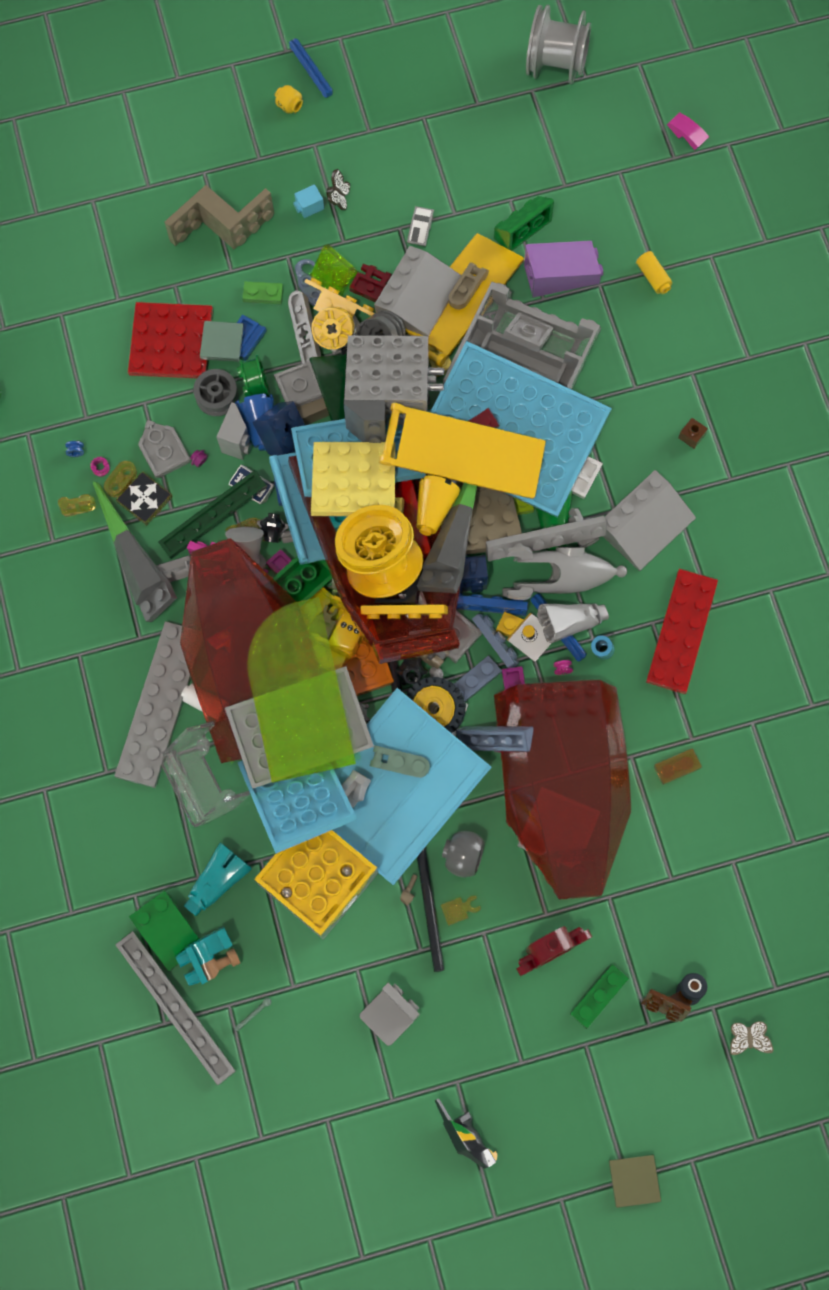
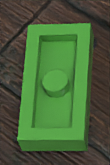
[243,281,283,304]

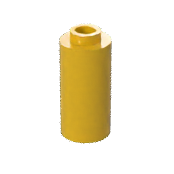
[636,251,673,294]

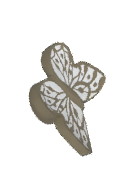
[730,1021,773,1055]

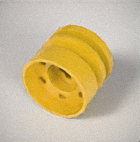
[312,307,354,349]

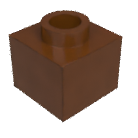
[678,418,708,449]

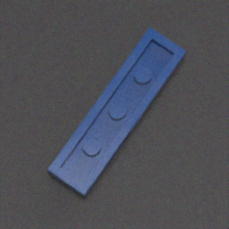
[445,593,528,616]

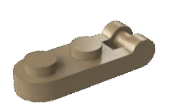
[449,263,489,309]

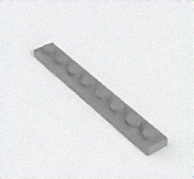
[116,931,236,1085]

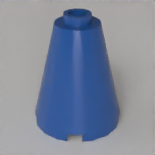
[235,394,274,451]

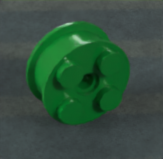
[237,355,270,397]

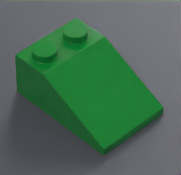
[129,891,200,971]

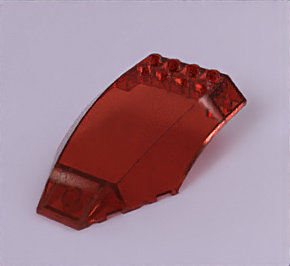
[180,538,323,763]
[494,680,631,900]

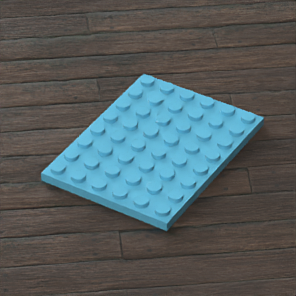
[430,341,611,518]

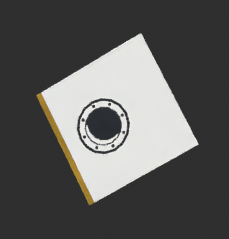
[507,613,551,662]

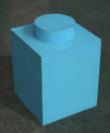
[293,184,324,218]

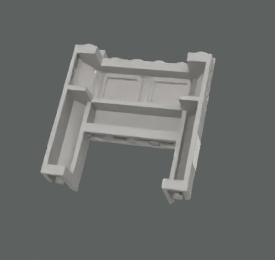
[443,282,601,390]

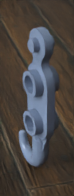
[295,259,322,313]

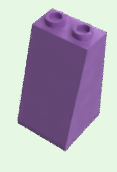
[524,241,603,297]

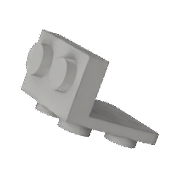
[360,983,420,1046]

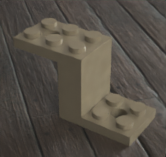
[164,185,274,249]

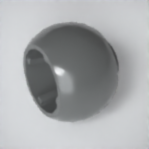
[442,831,485,878]

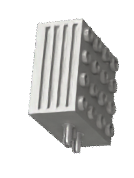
[344,336,444,425]

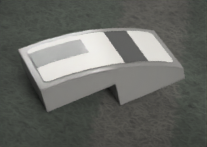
[407,206,434,247]

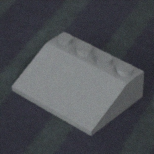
[374,246,461,337]
[603,470,696,571]

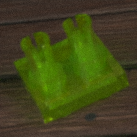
[310,244,358,296]

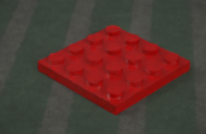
[128,302,213,379]

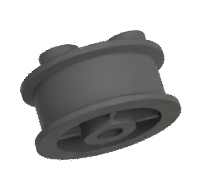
[193,369,239,416]

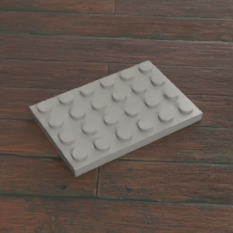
[225,666,374,789]

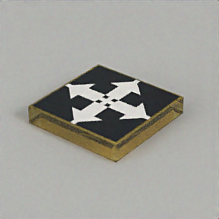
[116,471,173,526]

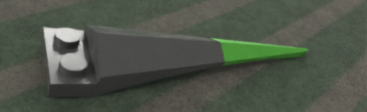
[93,482,177,622]
[417,483,477,593]

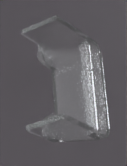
[160,721,250,827]

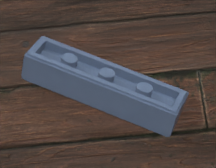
[456,726,533,751]

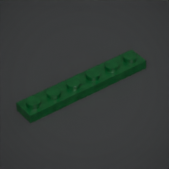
[158,470,267,559]

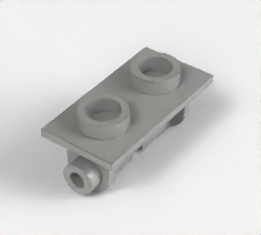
[156,555,195,582]

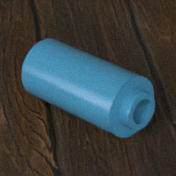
[591,636,615,660]

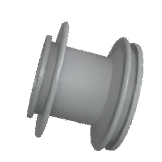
[526,4,591,85]

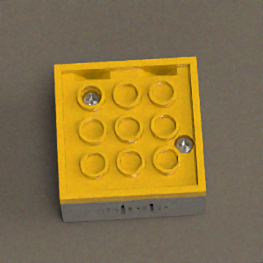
[254,830,378,940]

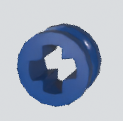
[65,441,84,457]

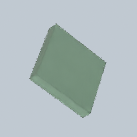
[200,321,244,362]

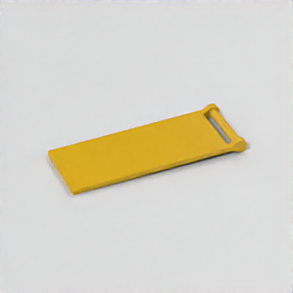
[405,233,524,367]
[379,403,546,499]

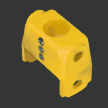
[310,595,371,658]

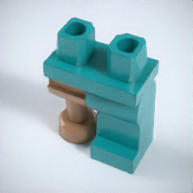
[175,927,241,986]

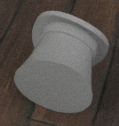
[225,527,266,570]

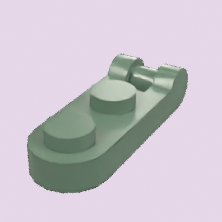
[369,745,430,778]

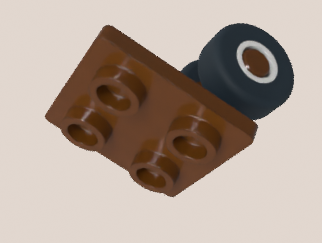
[641,973,708,1022]

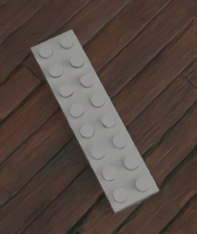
[114,622,205,788]

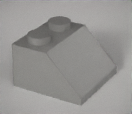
[217,402,252,460]

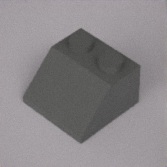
[344,400,386,443]

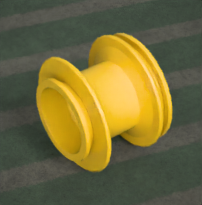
[335,505,423,598]

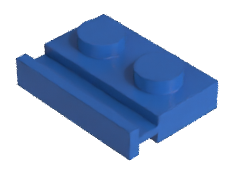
[237,314,267,361]

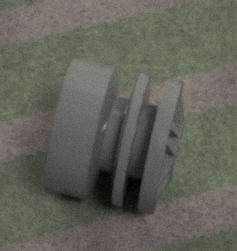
[355,311,405,336]

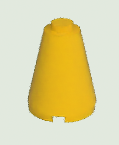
[416,475,460,536]

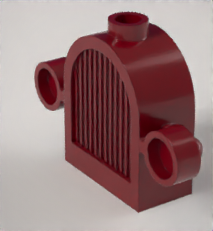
[516,926,593,977]

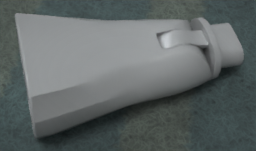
[537,603,609,643]

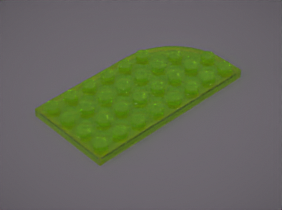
[248,597,356,783]

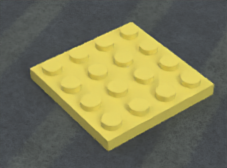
[311,442,395,516]

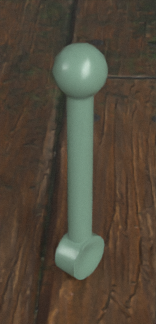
[234,998,271,1032]

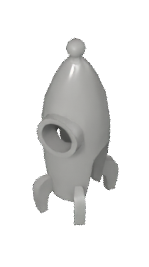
[502,546,627,600]

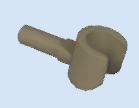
[400,875,417,906]

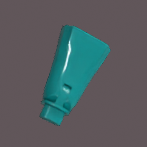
[184,842,252,916]

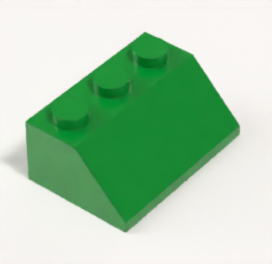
[494,196,554,251]
[264,556,335,615]

